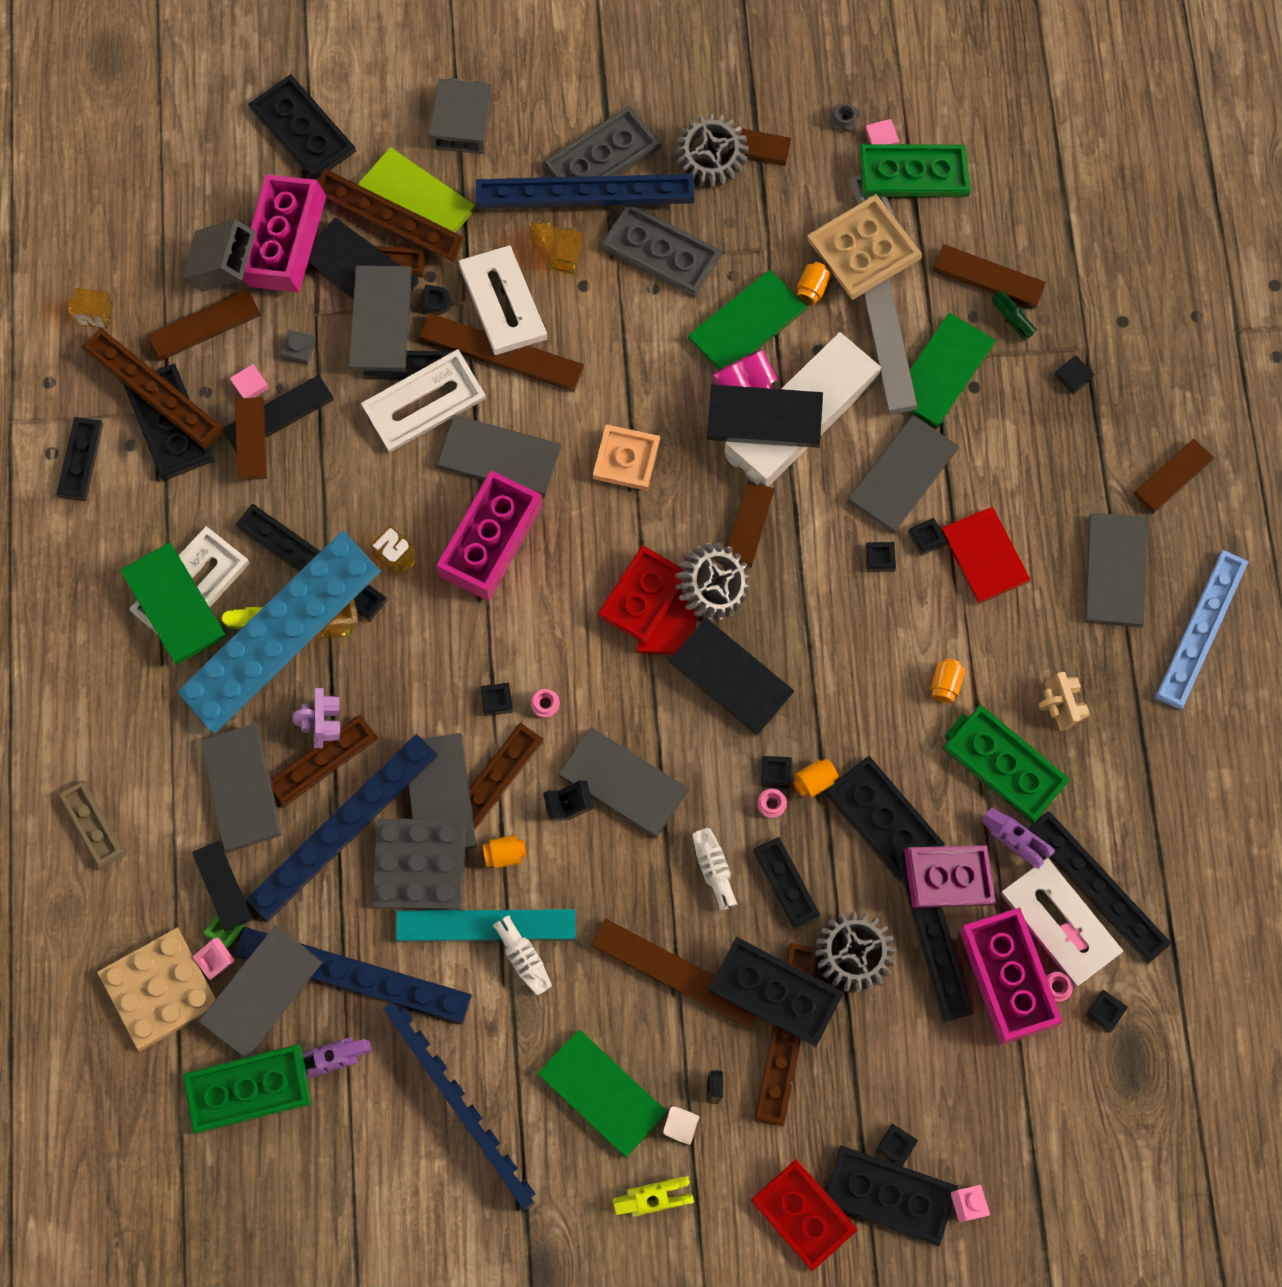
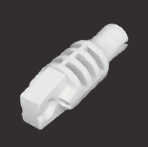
[693,828,738,911]
[493,915,552,995]

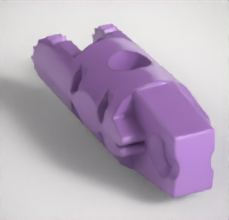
[982,808,1055,869]
[303,1037,372,1079]

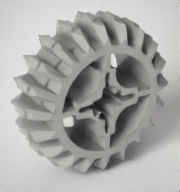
[675,113,748,188]
[675,543,751,620]
[815,911,897,993]

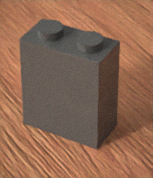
[429,78,493,154]
[181,219,256,292]

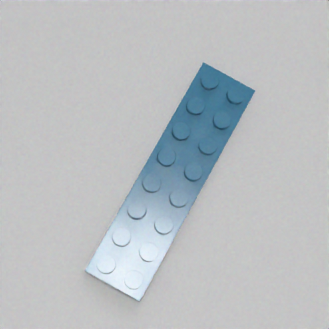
[177,530,381,733]

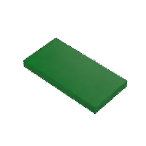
[858,144,971,197]
[688,269,807,370]
[908,312,996,429]
[120,542,227,666]
[942,704,1071,824]
[537,1029,668,1158]
[183,1044,312,1134]

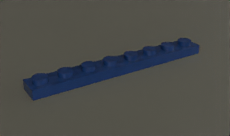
[476,174,694,209]
[246,734,438,922]
[235,927,472,1025]
[384,1002,536,1212]

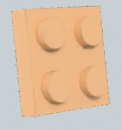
[593,424,660,491]

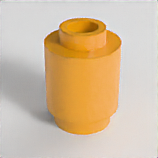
[796,262,831,305]
[930,658,965,703]
[793,758,839,799]
[482,835,527,869]

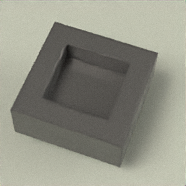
[280,329,316,365]

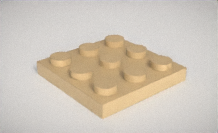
[807,194,922,300]
[97,927,216,1051]

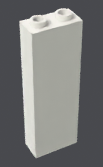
[725,332,881,487]

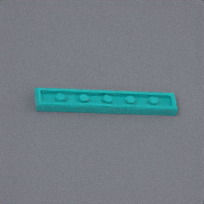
[396,909,576,942]

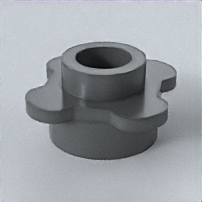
[830,104,860,132]

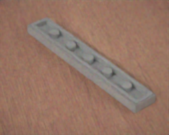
[864,278,917,415]

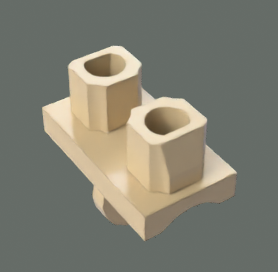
[1039,672,1090,731]

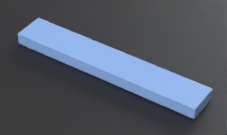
[1154,550,1249,711]

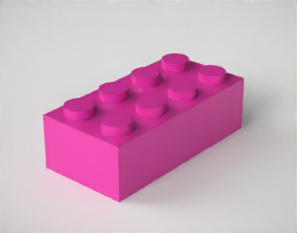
[243,175,326,293]
[436,471,542,601]
[959,907,1063,1046]

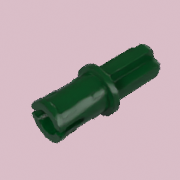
[992,290,1037,341]

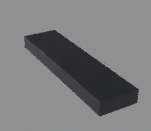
[223,375,334,454]

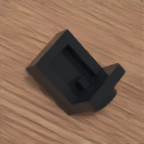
[543,780,594,820]

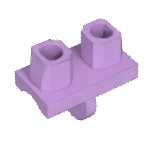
[293,688,340,748]

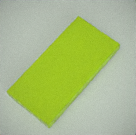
[358,147,476,233]

